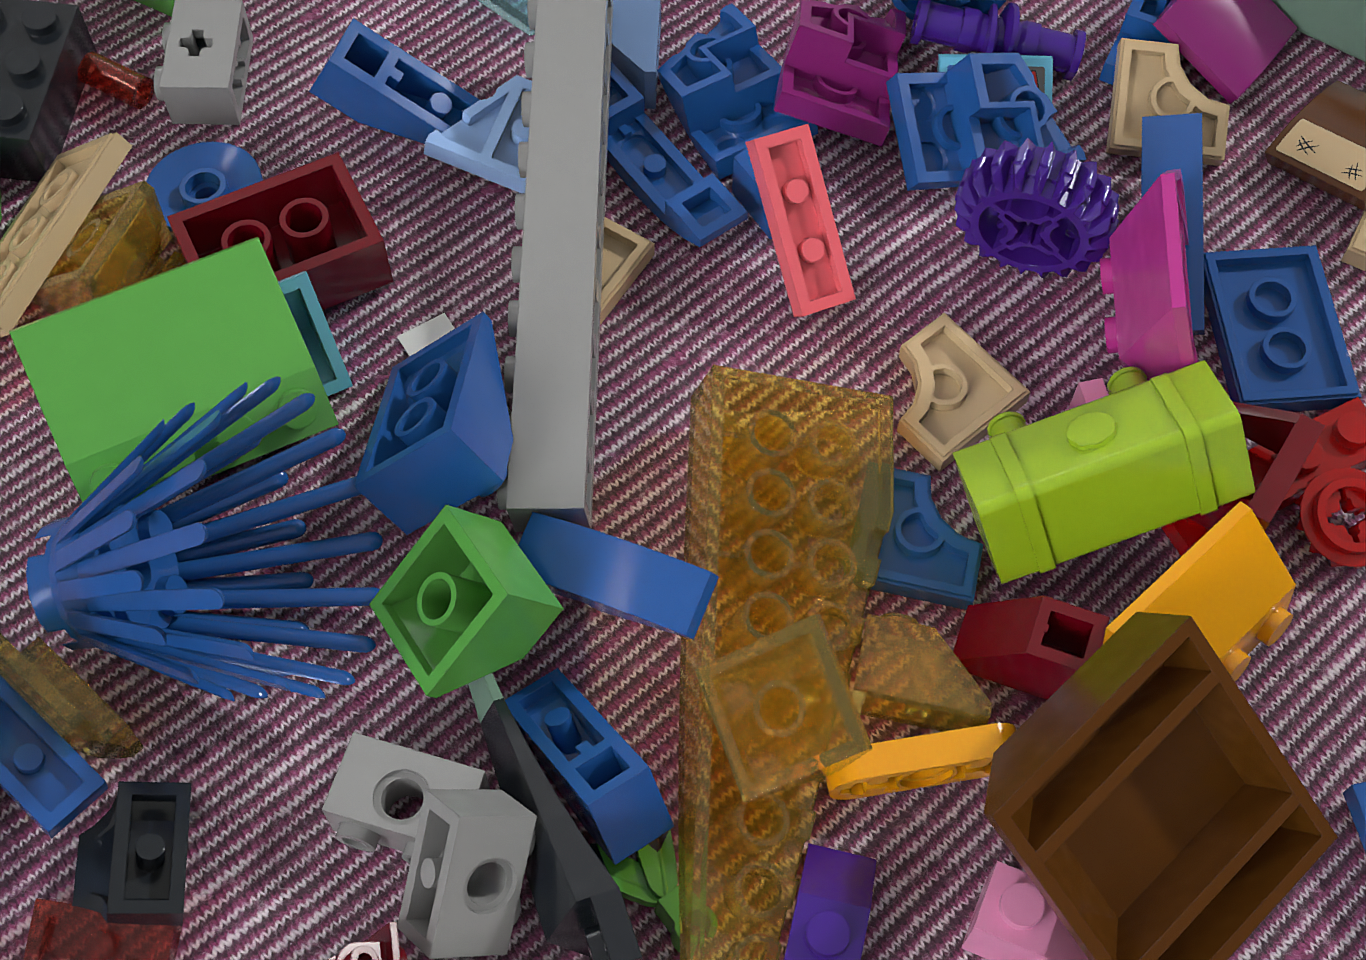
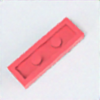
[745,124,856,317]

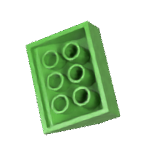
[9,237,338,503]

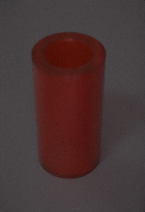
[78,51,154,109]

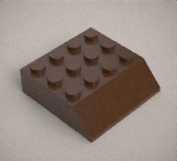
[983,612,1338,960]

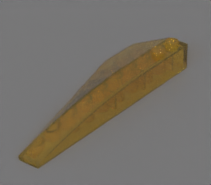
[678,365,894,960]

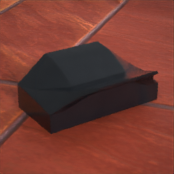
[72,781,192,926]

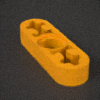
[822,723,1016,800]

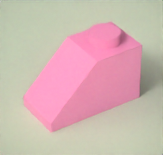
[961,861,1089,960]

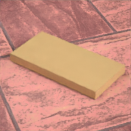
[0,132,132,337]

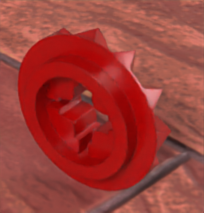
[1295,467,1366,569]

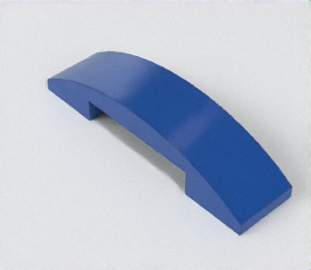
[607,62,748,247]

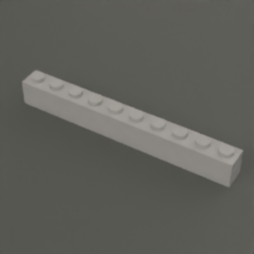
[497,0,613,532]

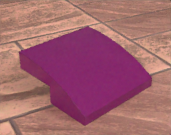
[1153,0,1298,104]

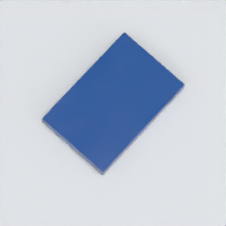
[1204,245,1361,412]

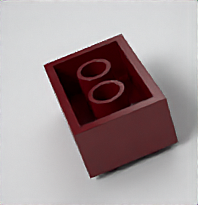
[167,152,394,310]

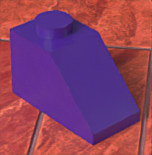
[783,843,877,960]

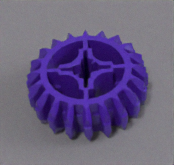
[954,138,1119,279]

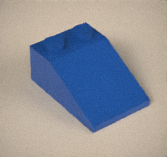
[354,311,513,535]

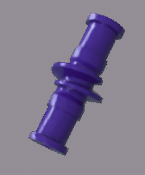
[909,0,1086,81]

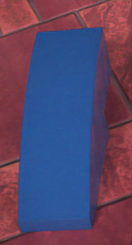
[518,512,719,640]

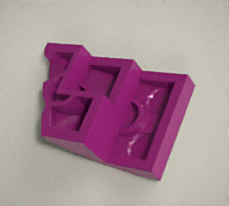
[774,0,906,147]

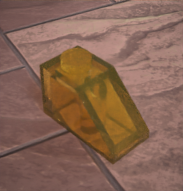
[848,613,992,732]

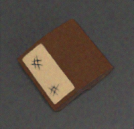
[1265,80,1366,212]

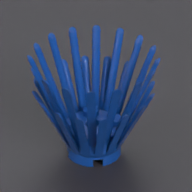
[26,377,383,701]

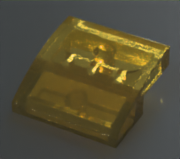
[0,633,144,759]

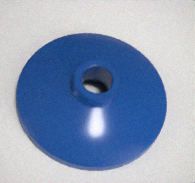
[144,142,263,232]

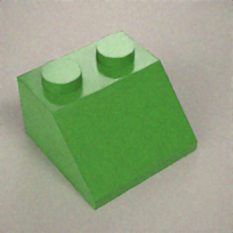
[369,505,564,698]

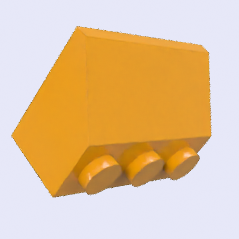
[1103,501,1296,681]

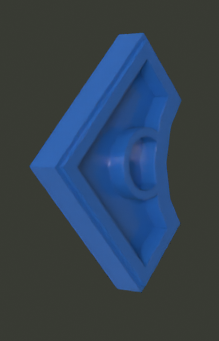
[843,463,984,610]

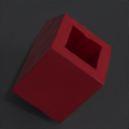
[948,595,1110,700]

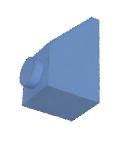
[611,0,661,109]

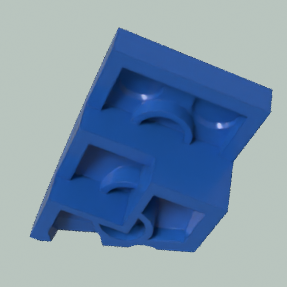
[657,3,818,180]
[886,53,1086,191]

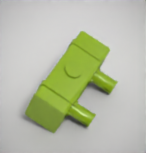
[952,360,1255,584]

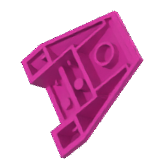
[1100,169,1199,381]

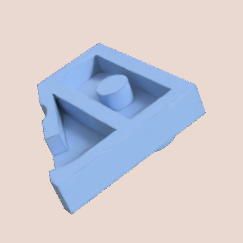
[424,75,532,193]

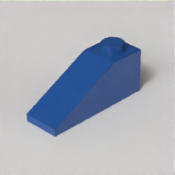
[309,18,480,144]
[505,668,675,865]

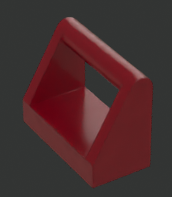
[1188,402,1325,531]

